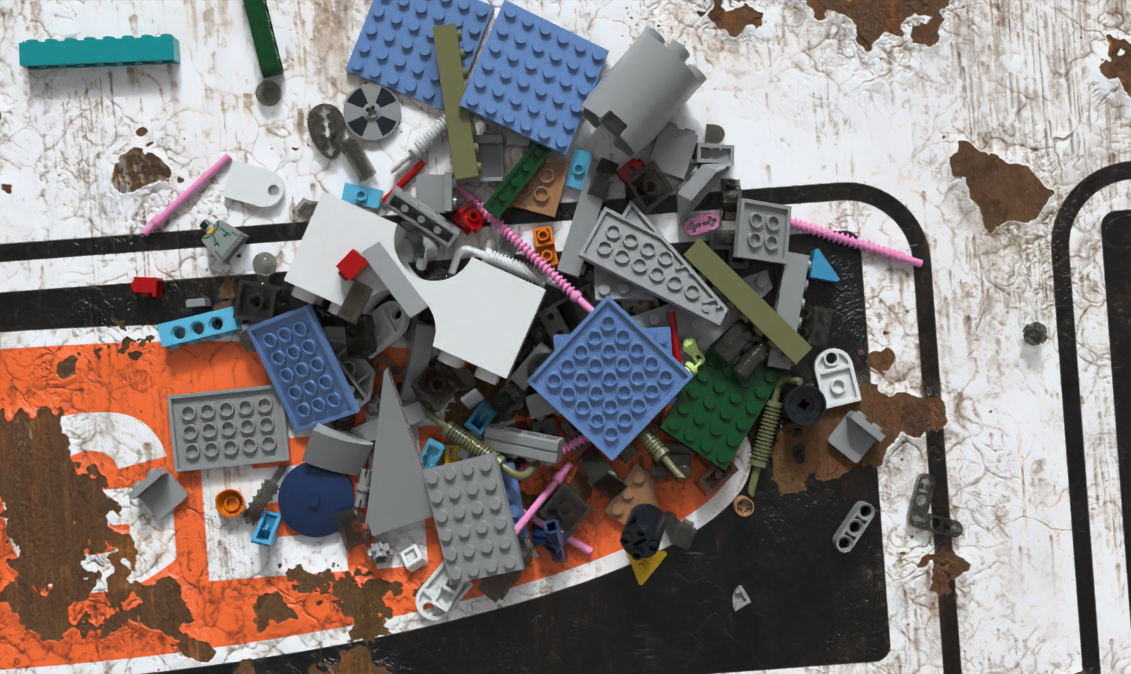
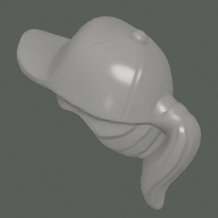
[401,221,439,270]

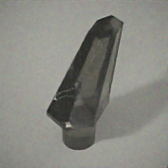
[515,338,534,366]

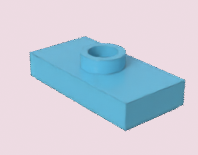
[564,148,593,191]
[342,182,383,209]
[421,437,446,469]

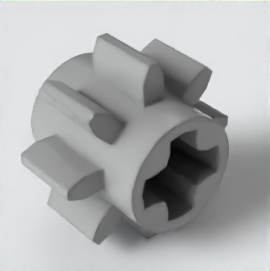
[367,540,392,564]

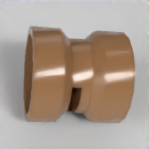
[733,495,754,517]

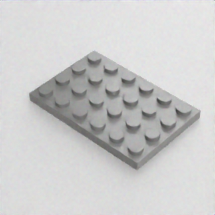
[167,385,291,472]
[422,452,525,585]

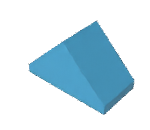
[806,248,840,283]
[464,400,499,436]
[251,510,282,547]

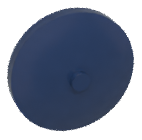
[278,462,356,537]

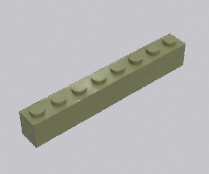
[432,23,483,183]
[682,238,812,364]

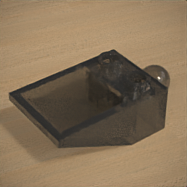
[531,284,599,343]

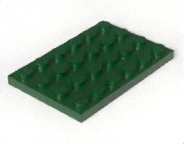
[658,335,782,471]

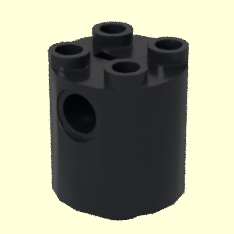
[620,503,666,560]

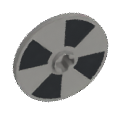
[343,83,401,141]

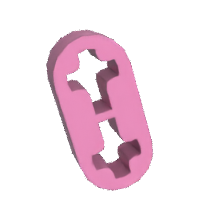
[683,213,719,236]

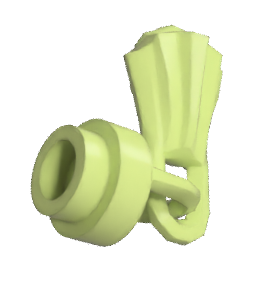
[683,337,705,376]

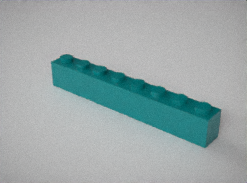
[19,34,180,70]

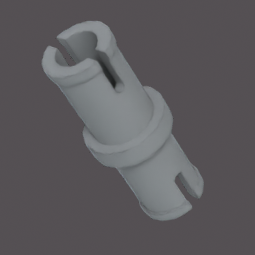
[354,467,372,508]

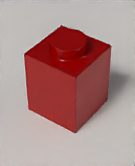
[336,249,370,282]

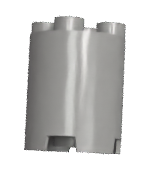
[579,26,707,158]

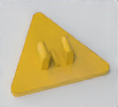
[627,550,667,585]

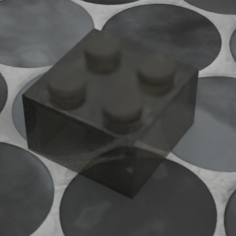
[539,481,593,538]

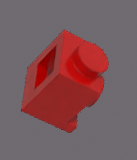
[616,158,646,188]
[452,201,485,236]
[131,277,163,297]

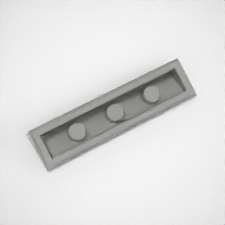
[361,242,428,319]

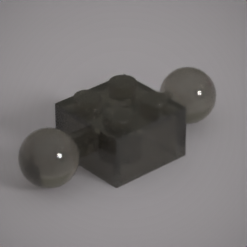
[233,252,283,352]

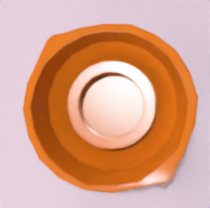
[215,489,247,518]

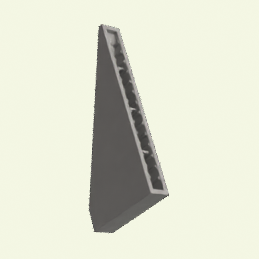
[365,367,433,536]

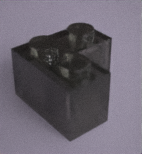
[707,230,749,270]
[576,445,628,501]
[693,453,739,497]

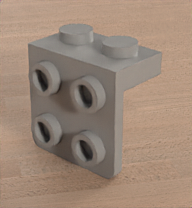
[416,172,458,213]
[827,410,885,463]
[128,466,188,519]

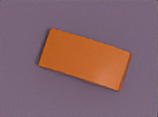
[532,226,559,267]

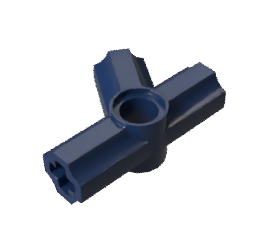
[531,519,568,563]

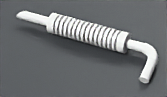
[390,114,448,174]
[448,245,562,290]

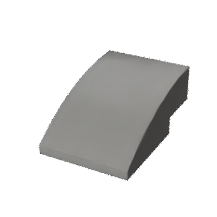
[302,423,374,475]

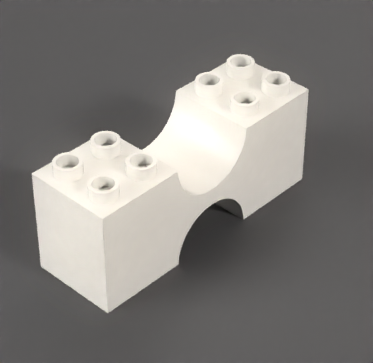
[284,191,547,385]

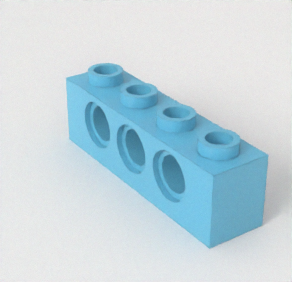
[157,307,242,350]

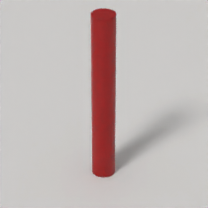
[381,159,426,203]
[667,311,682,364]

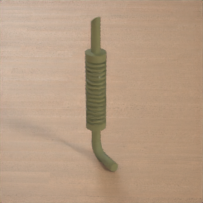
[748,375,803,497]
[425,408,541,480]
[635,425,686,478]

